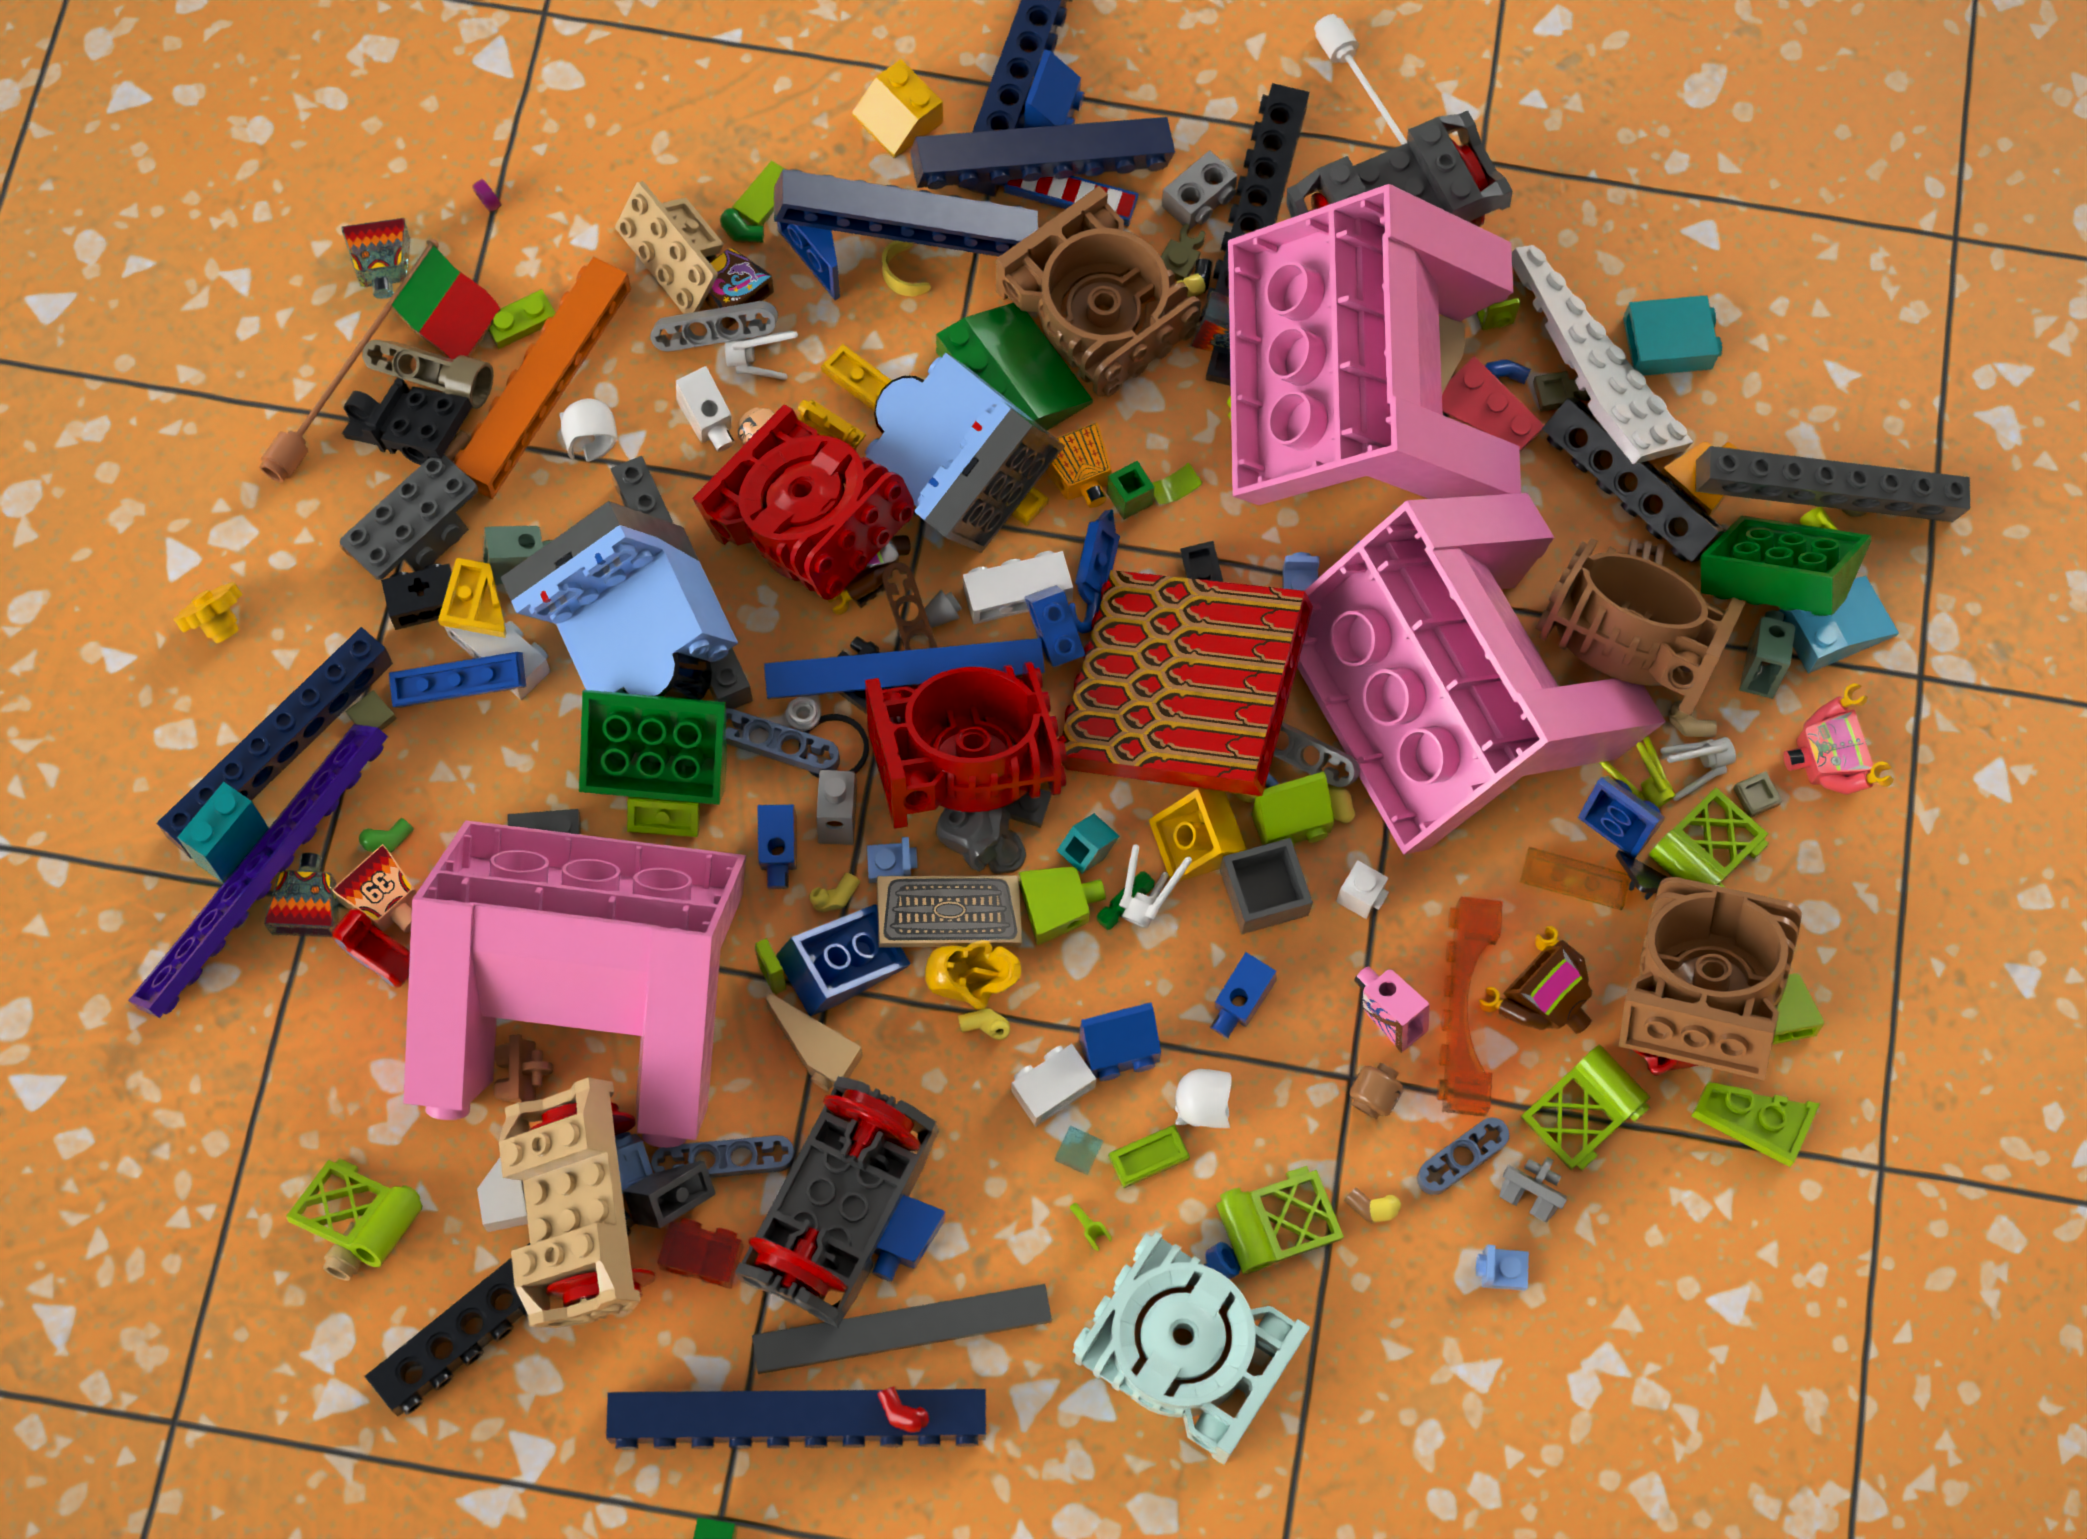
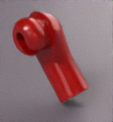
[877,1386,929,1432]

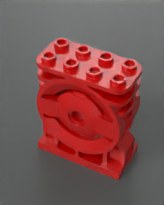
[692,404,914,600]
[865,661,1067,829]

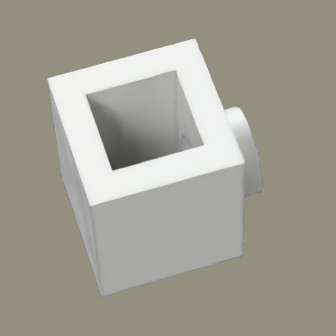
[1336,860,1389,919]

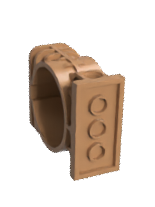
[996,186,1201,397]
[1536,538,1746,716]
[1618,877,1802,1080]

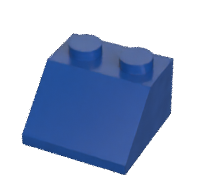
[1024,50,1085,128]
[1079,1002,1161,1081]

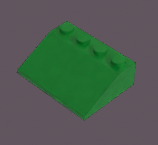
[936,303,1093,431]
[1701,515,1871,616]
[579,690,727,805]

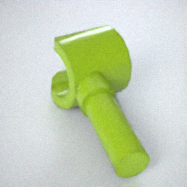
[1070,1202,1112,1251]

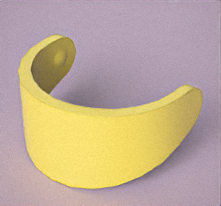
[882,241,931,296]

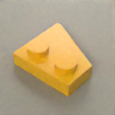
[438,557,507,638]

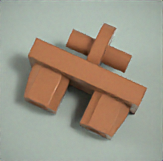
[494,1034,553,1103]

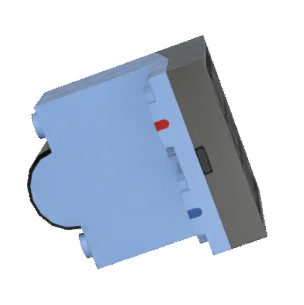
[865,353,1065,553]
[500,501,738,700]

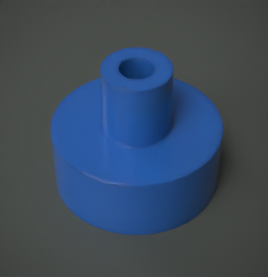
[1204,1242,1241,1279]

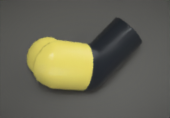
[1176,258,1212,298]

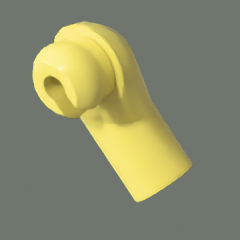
[809,873,860,912]
[958,1008,1010,1040]

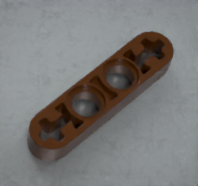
[882,562,938,651]

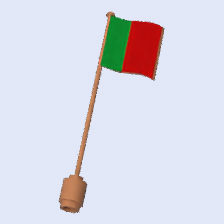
[260,239,501,483]

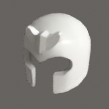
[559,398,618,462]
[1175,1069,1231,1128]

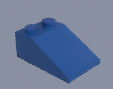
[777,222,840,300]
[1578,776,1665,858]
[776,904,911,1017]

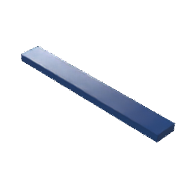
[764,638,1045,700]

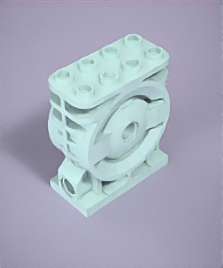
[1072,1231,1310,1465]

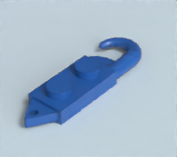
[1069,509,1120,634]

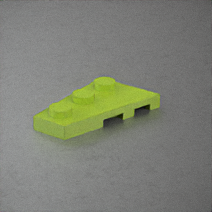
[1691,1082,1820,1167]

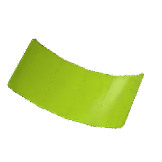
[1152,463,1202,504]

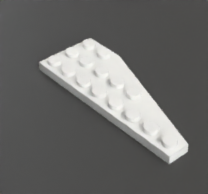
[1512,245,1693,465]

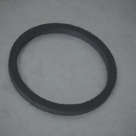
[799,714,869,778]

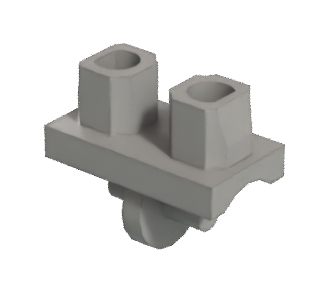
[1499,1157,1567,1223]

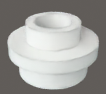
[786,697,821,731]

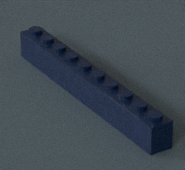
[606,1389,986,1450]

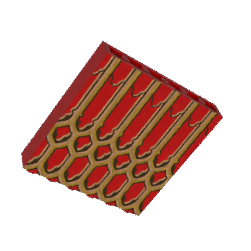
[1057,570,1313,796]

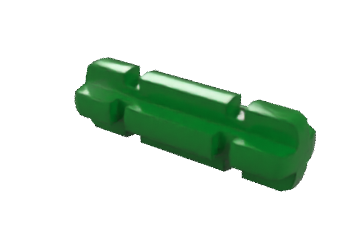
[1097,871,1155,930]

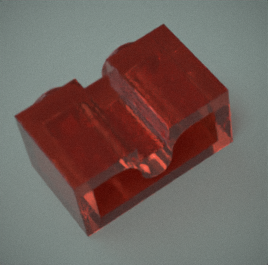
[657,1218,744,1289]

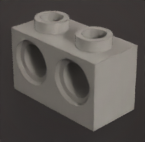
[1162,150,1237,230]

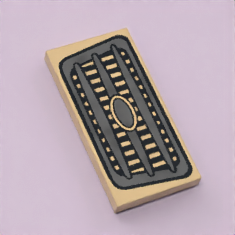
[876,875,1022,947]

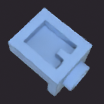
[1283,552,1320,591]
[867,837,918,883]
[615,1132,653,1194]
[1476,1244,1529,1291]

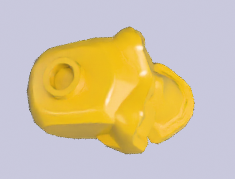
[925,940,1022,1010]

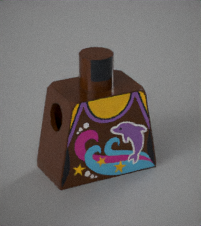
[705,248,774,329]

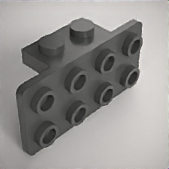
[340,455,478,580]

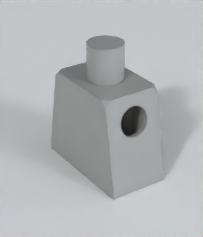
[816,770,857,845]

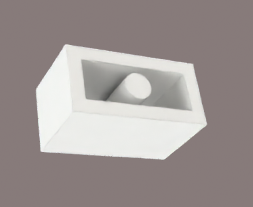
[1011,1044,1096,1127]

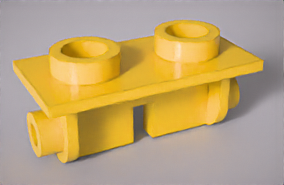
[797,399,866,449]

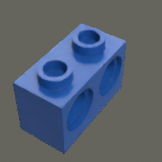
[1024,585,1086,667]

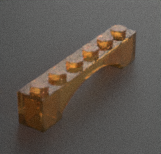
[1437,896,1503,1117]

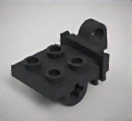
[342,378,472,465]

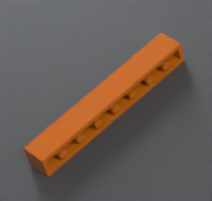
[453,256,631,500]

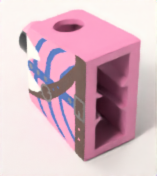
[1354,966,1430,1053]

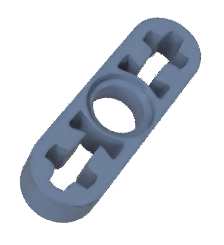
[1417,1118,1509,1195]

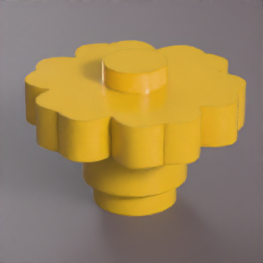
[174,582,243,643]

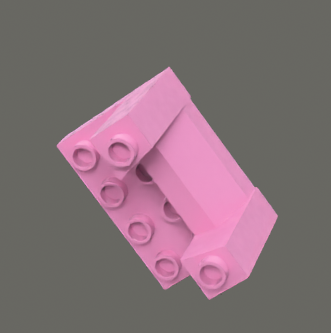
[1228,184,1521,505]
[1297,493,1666,855]
[403,820,746,1148]

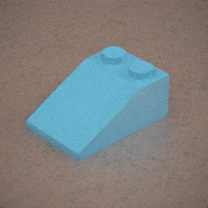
[1779,576,1899,674]

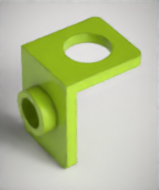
[1477,298,1520,330]

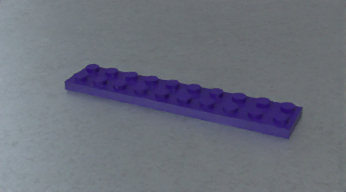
[128,724,388,1018]

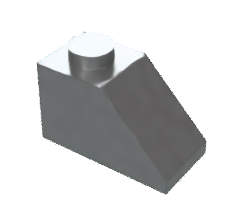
[623,1161,716,1229]

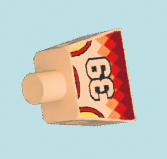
[332,844,417,933]

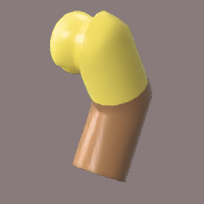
[1344,1187,1401,1223]

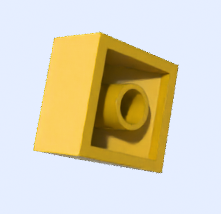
[852,59,943,158]
[1148,788,1247,882]

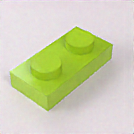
[488,289,556,349]
[627,797,700,837]

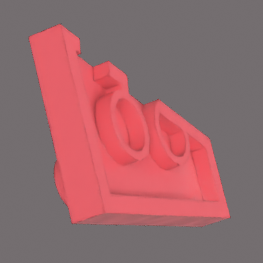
[1442,356,1544,452]

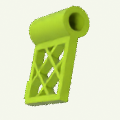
[1649,787,1769,888]
[1521,1044,1651,1171]
[287,1158,422,1267]
[1216,1166,1344,1274]

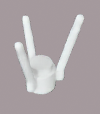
[725,330,798,380]
[1660,737,1736,801]
[1119,844,1192,929]

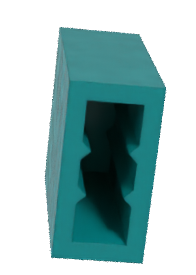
[1623,295,1722,376]
[177,782,269,883]

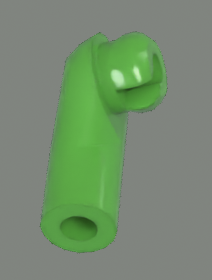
[359,818,414,853]

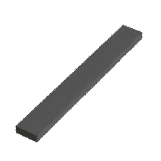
[752,1284,1052,1374]

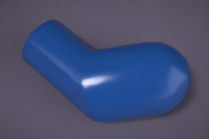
[1484,359,1531,384]

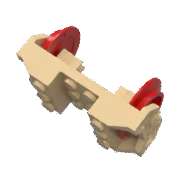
[499,1077,656,1328]

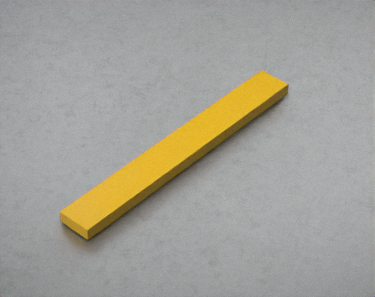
[821,343,1049,526]

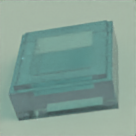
[1055,1125,1103,1176]

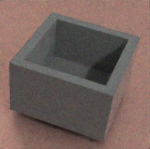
[1220,838,1313,935]

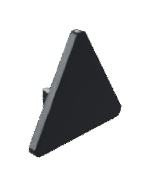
[1615,850,1669,900]

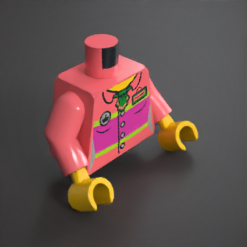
[1784,683,1894,795]

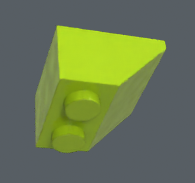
[1251,771,1334,846]

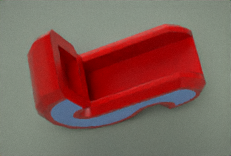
[332,908,410,988]

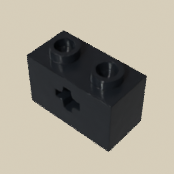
[381,564,452,630]

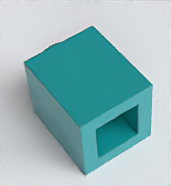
[1056,813,1120,874]

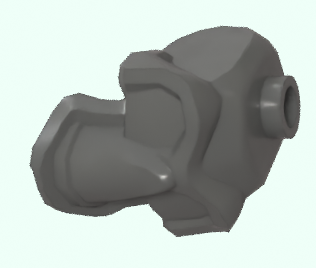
[936,807,1026,874]

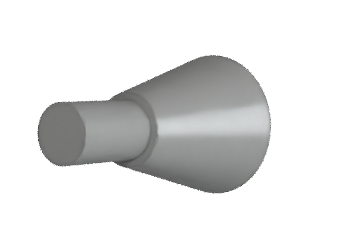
[912,590,962,638]

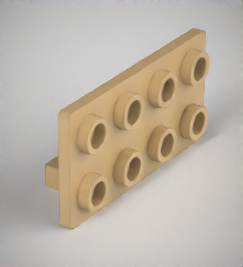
[615,181,724,314]

